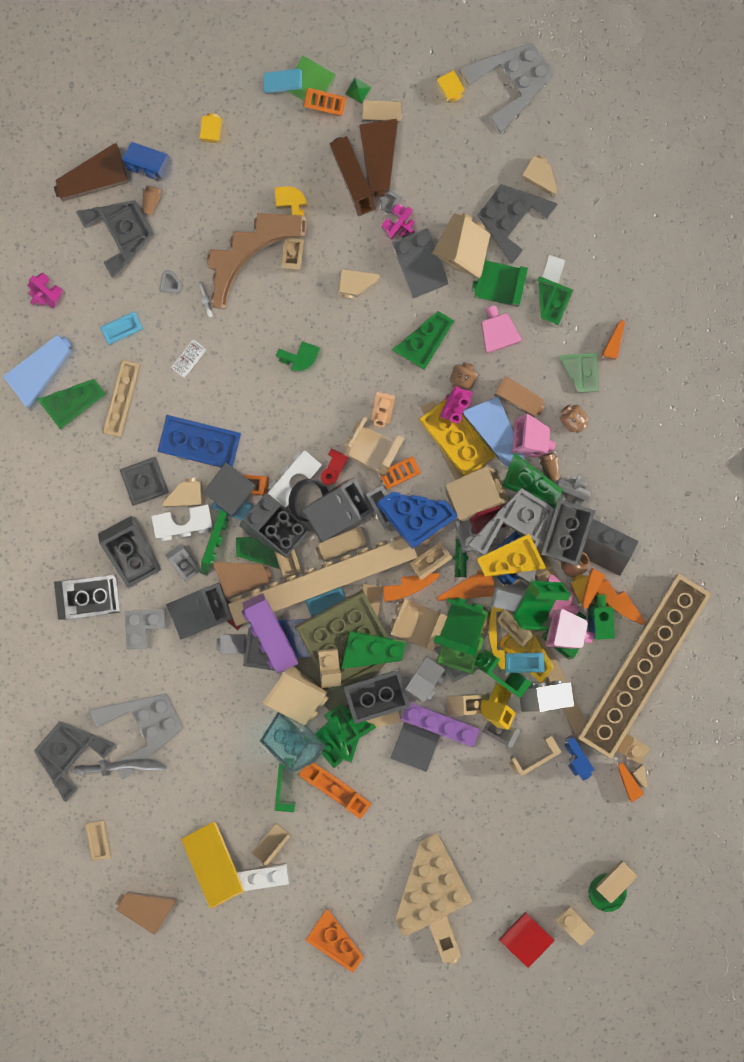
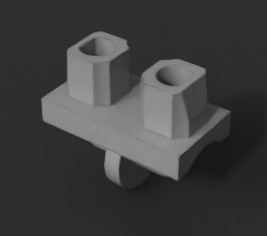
[557,474,591,506]

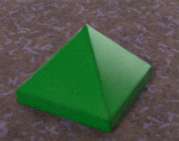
[345,78,371,104]

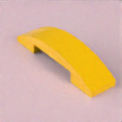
[488,606,505,669]

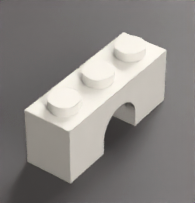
[267,450,323,508]
[151,505,214,542]
[236,863,290,891]

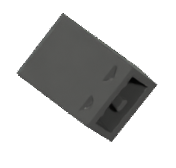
[302,477,374,543]
[239,492,311,558]
[166,583,233,640]

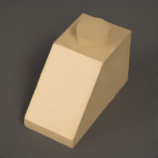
[522,155,558,197]
[339,269,380,299]
[163,478,202,507]
[446,694,489,715]
[555,905,595,946]

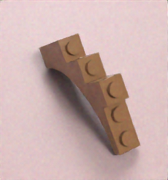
[207,213,307,309]

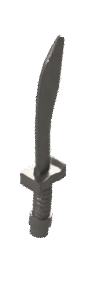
[74,759,167,776]

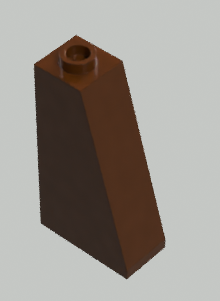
[359,118,398,198]
[329,136,376,216]
[54,143,129,201]

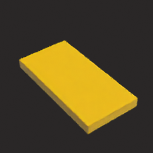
[418,399,496,477]
[181,822,245,909]

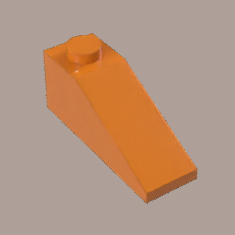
[437,570,494,601]

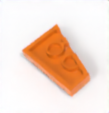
[305,908,364,973]

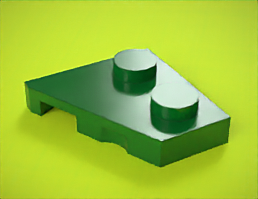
[309,715,349,768]

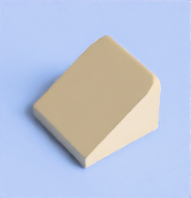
[631,763,648,788]

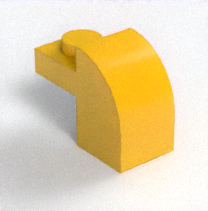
[275,186,307,216]
[481,684,516,730]

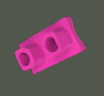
[381,204,415,240]
[27,273,63,309]
[440,386,473,423]

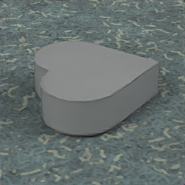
[378,190,402,214]
[159,270,183,294]

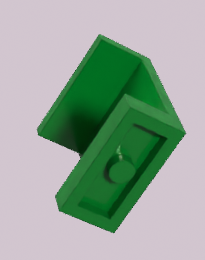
[472,258,528,307]
[512,580,571,631]
[433,597,489,656]
[474,649,532,698]
[274,759,299,813]

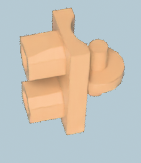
[371,392,395,427]

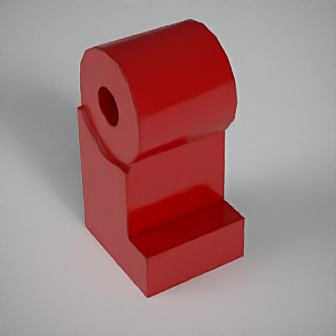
[321,448,349,485]

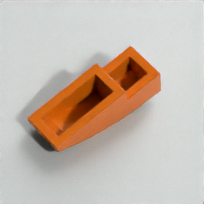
[383,573,440,602]
[597,579,646,625]

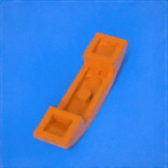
[298,759,372,819]

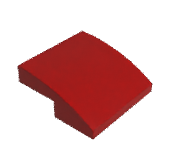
[498,912,555,968]

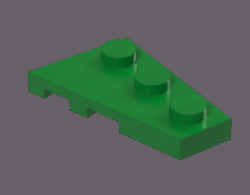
[392,311,454,370]
[37,379,106,429]
[503,453,563,509]
[200,510,229,576]
[236,537,280,569]
[341,630,406,669]

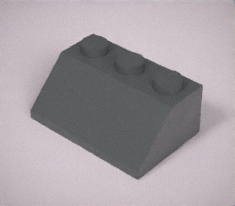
[541,499,596,566]
[583,519,639,576]
[343,670,410,724]

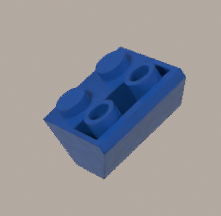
[122,141,169,180]

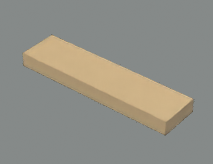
[102,359,141,438]

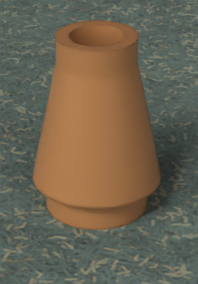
[142,185,162,215]
[539,452,560,482]

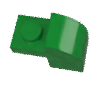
[276,341,320,372]

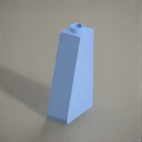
[3,335,72,408]
[463,396,525,468]

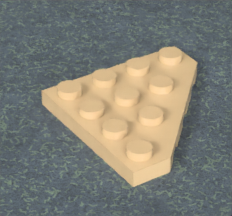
[395,833,473,938]

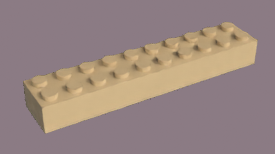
[228,535,418,626]
[576,574,711,759]

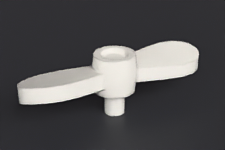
[199,282,213,317]

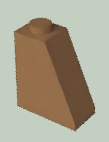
[494,376,545,417]
[214,562,272,599]
[115,892,177,935]

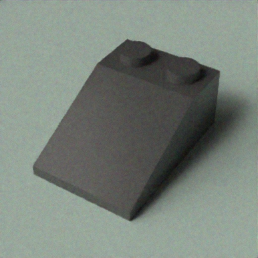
[392,228,449,299]
[98,516,161,588]
[54,575,120,620]

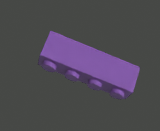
[242,593,298,674]
[401,702,480,747]

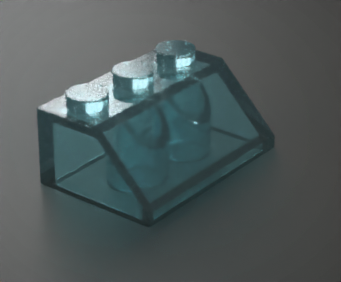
[260,712,326,773]

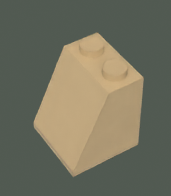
[432,213,490,278]
[446,466,509,521]
[263,666,329,725]

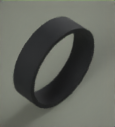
[289,479,329,522]

